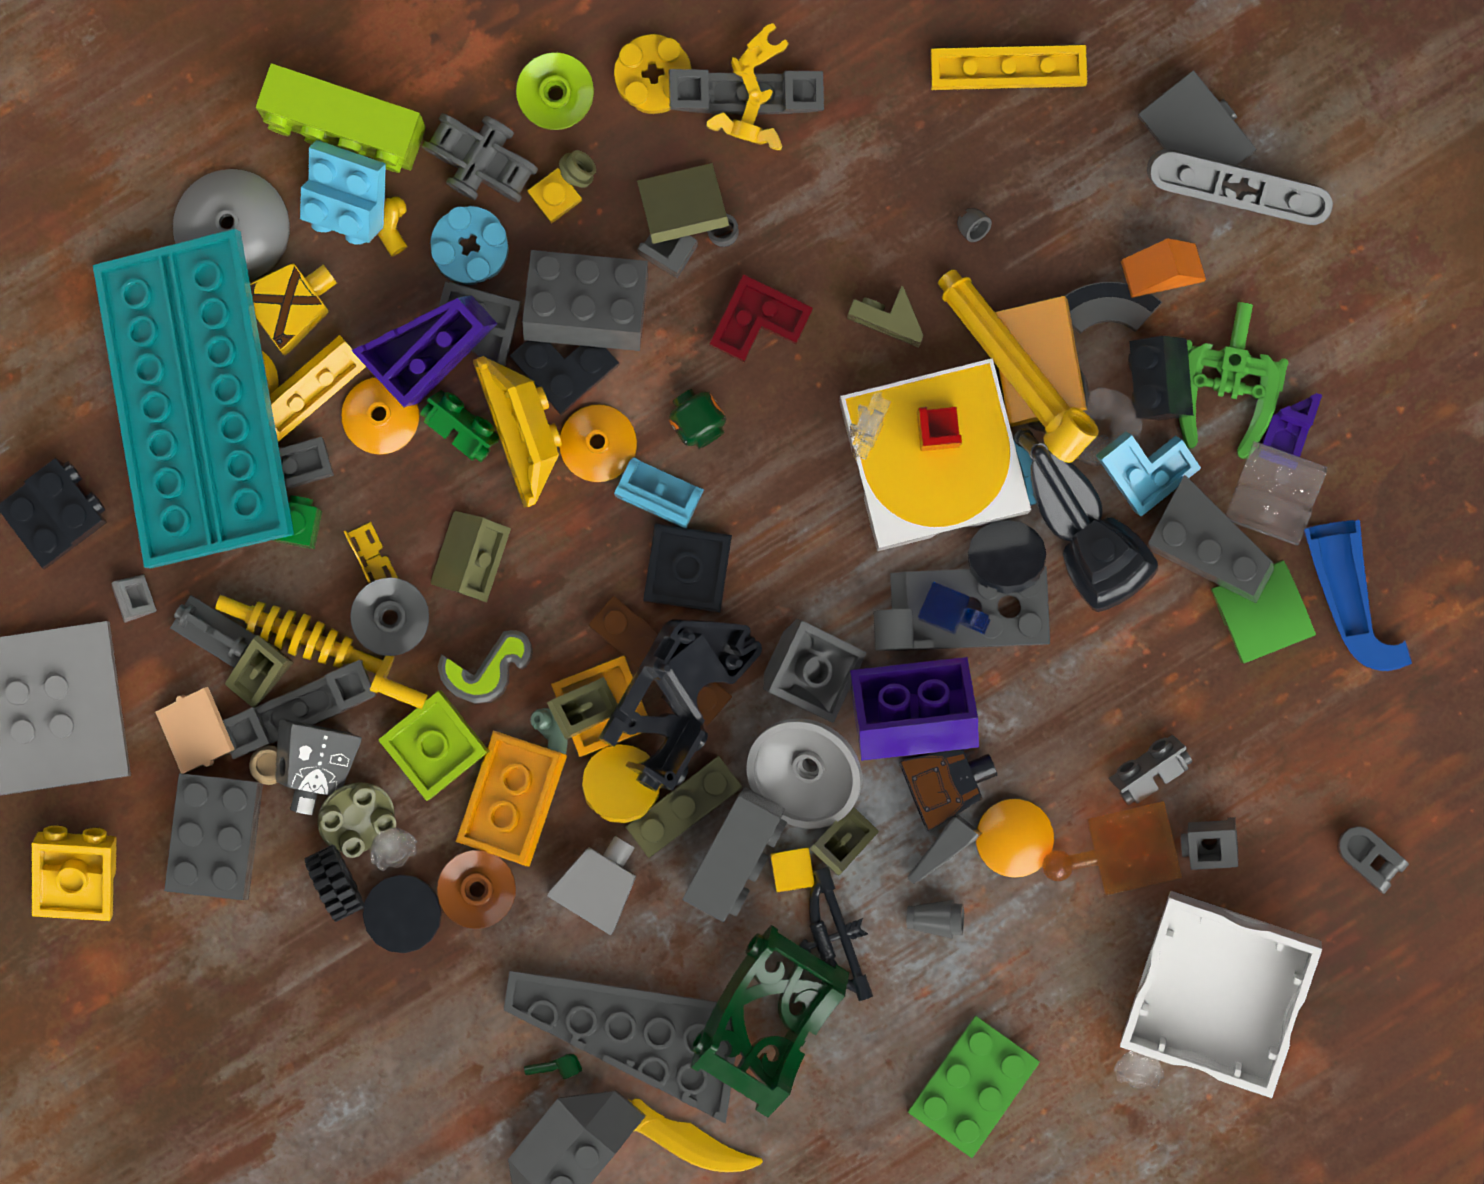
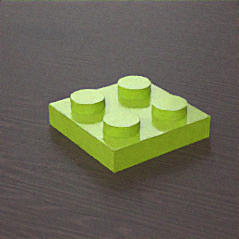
[378,690,489,801]

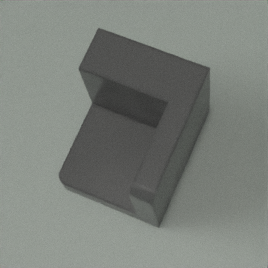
[637,235,698,279]

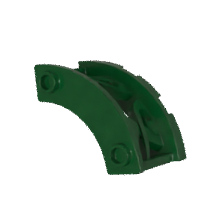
[690,925,849,1117]

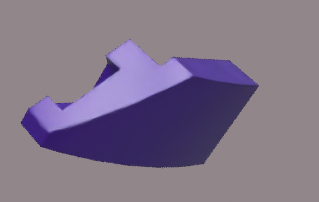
[1258,393,1322,468]

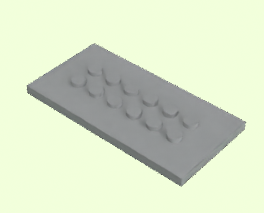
[0,621,131,796]

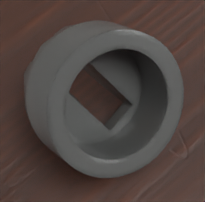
[957,208,992,242]
[707,213,739,247]

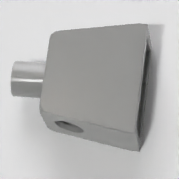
[547,836,636,935]

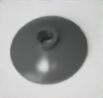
[351,578,429,656]

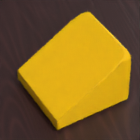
[770,847,815,893]

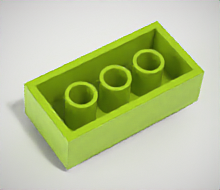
[256,63,426,173]

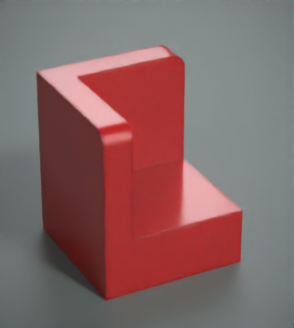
[917,407,962,451]

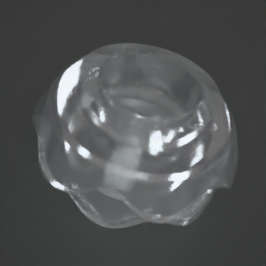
[370,828,417,871]
[1114,1051,1164,1089]

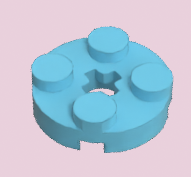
[431,206,509,285]

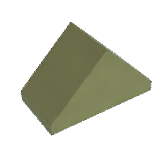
[225,635,294,707]
[547,677,618,740]
[809,807,879,876]

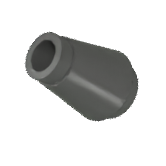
[906,900,964,939]

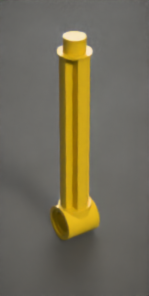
[938,270,1099,463]

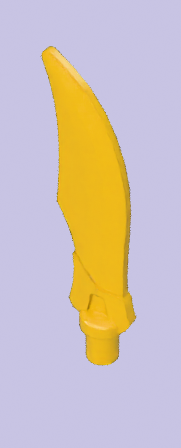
[628,1099,763,1172]

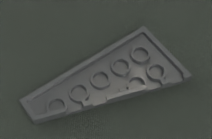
[504,970,736,1124]

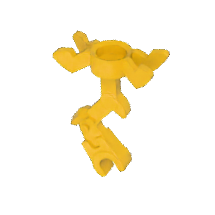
[707,23,788,150]

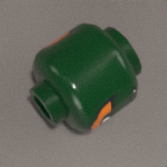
[669,389,727,449]

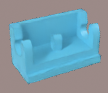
[614,457,704,528]

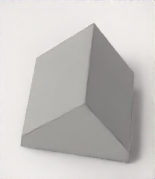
[112,575,157,623]

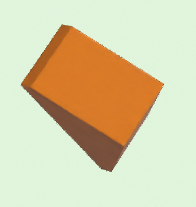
[1121,238,1206,298]

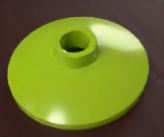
[516,53,594,130]

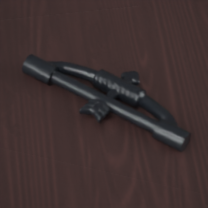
[799,867,873,1001]

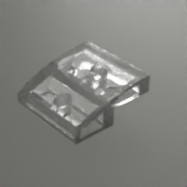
[1226,441,1327,546]

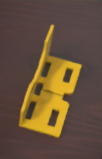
[343,522,398,583]

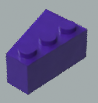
[351,295,498,407]

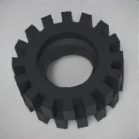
[304,844,364,922]

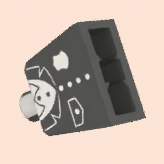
[275,718,362,815]

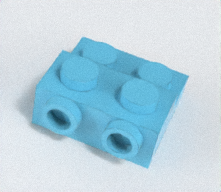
[300,140,386,244]

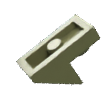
[847,286,923,348]

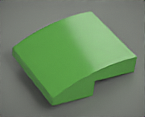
[1211,560,1316,664]

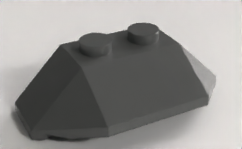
[508,1090,646,1184]

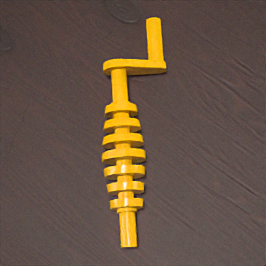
[215,595,428,709]

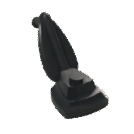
[1014,428,1158,612]

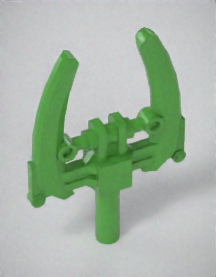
[1179,302,1288,459]

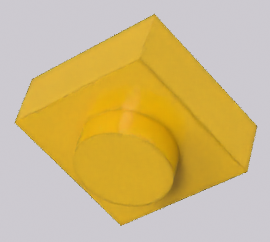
[527,168,582,224]

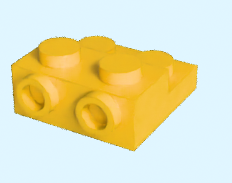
[32,825,116,921]

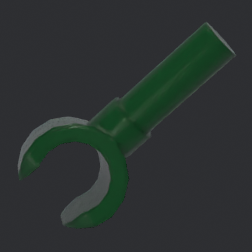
[524,1053,582,1080]

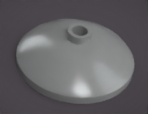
[173,169,290,282]
[747,718,862,829]

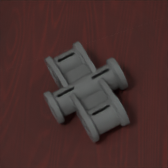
[422,113,538,203]

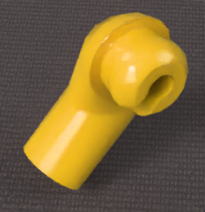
[378,196,407,257]

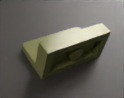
[431,511,511,602]

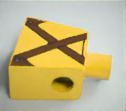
[250,263,337,356]

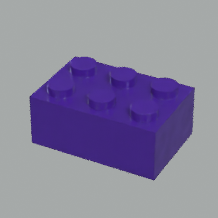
[850,657,979,761]

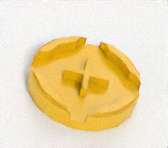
[582,744,660,823]

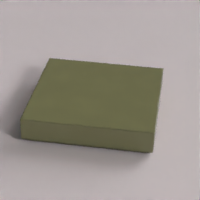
[637,163,729,244]

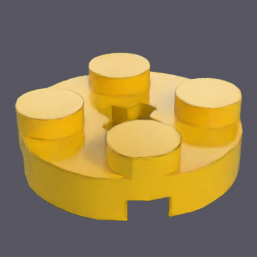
[614,34,691,114]

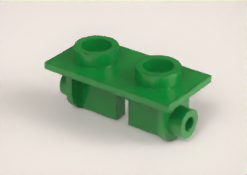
[420,390,500,463]

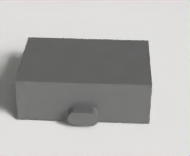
[1138,70,1256,166]

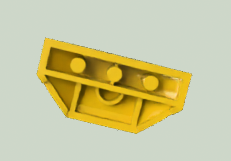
[473,356,562,508]

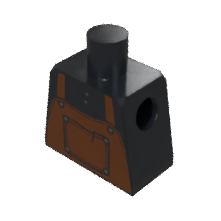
[899,749,997,831]

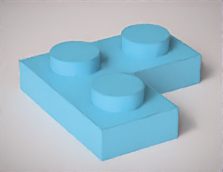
[1096,431,1201,516]

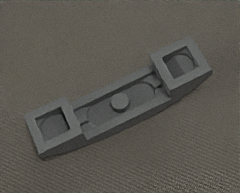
[669,69,824,115]
[223,660,377,759]

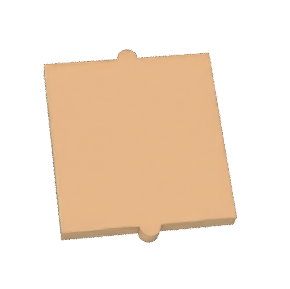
[155,687,235,774]

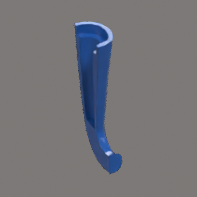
[1304,520,1412,671]

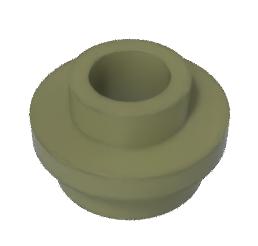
[559,150,596,188]

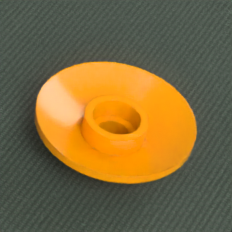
[341,377,419,455]
[559,405,637,482]

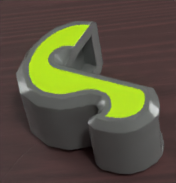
[438,630,533,704]

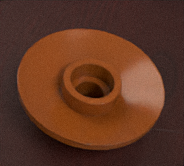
[437,850,516,929]

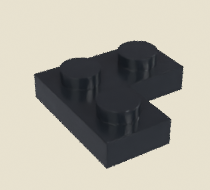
[510,340,620,415]

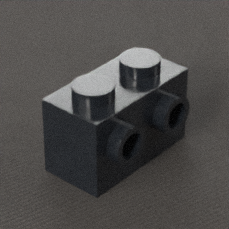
[1128,336,1194,421]

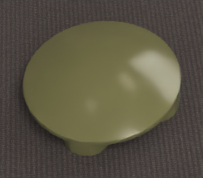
[318,783,396,858]

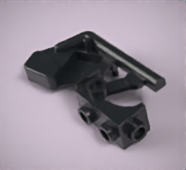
[599,619,762,792]

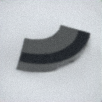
[1065,282,1162,334]

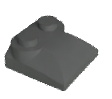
[763,618,867,723]

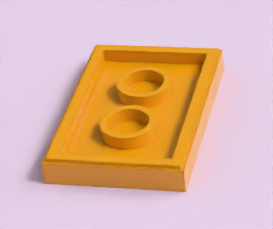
[995,296,1087,427]
[455,730,567,867]

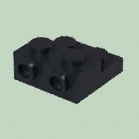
[0,458,107,569]

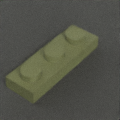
[626,756,742,858]

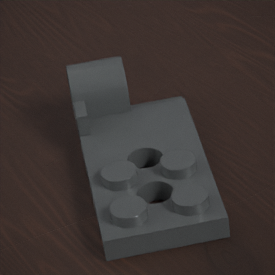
[873,566,1050,651]

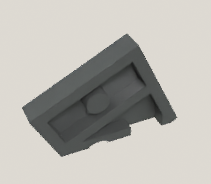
[439,281,522,366]

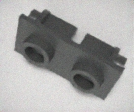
[170,595,256,668]
[1108,734,1193,806]

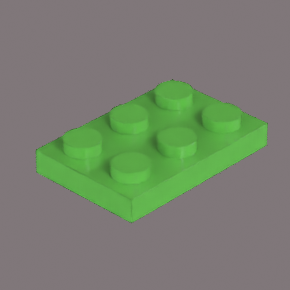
[907,1016,1040,1158]

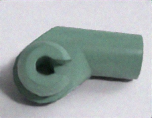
[530,708,568,754]

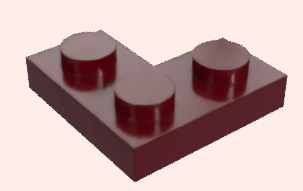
[709,274,813,363]

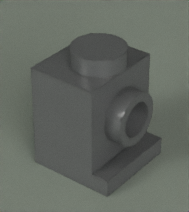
[1181,817,1238,870]

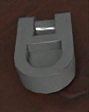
[1337,827,1409,894]

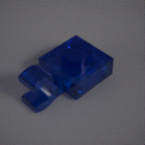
[918,582,991,635]

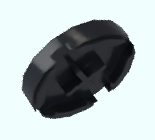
[968,520,1047,594]
[363,875,442,953]

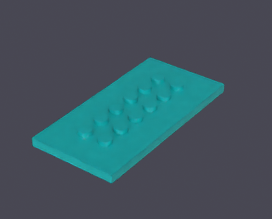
[93,229,294,569]

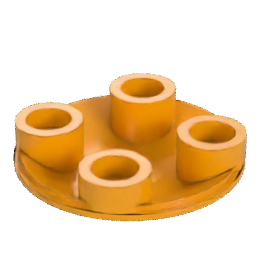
[976,799,1054,877]

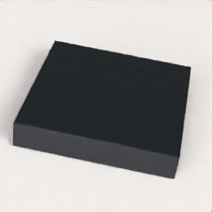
[643,524,732,613]

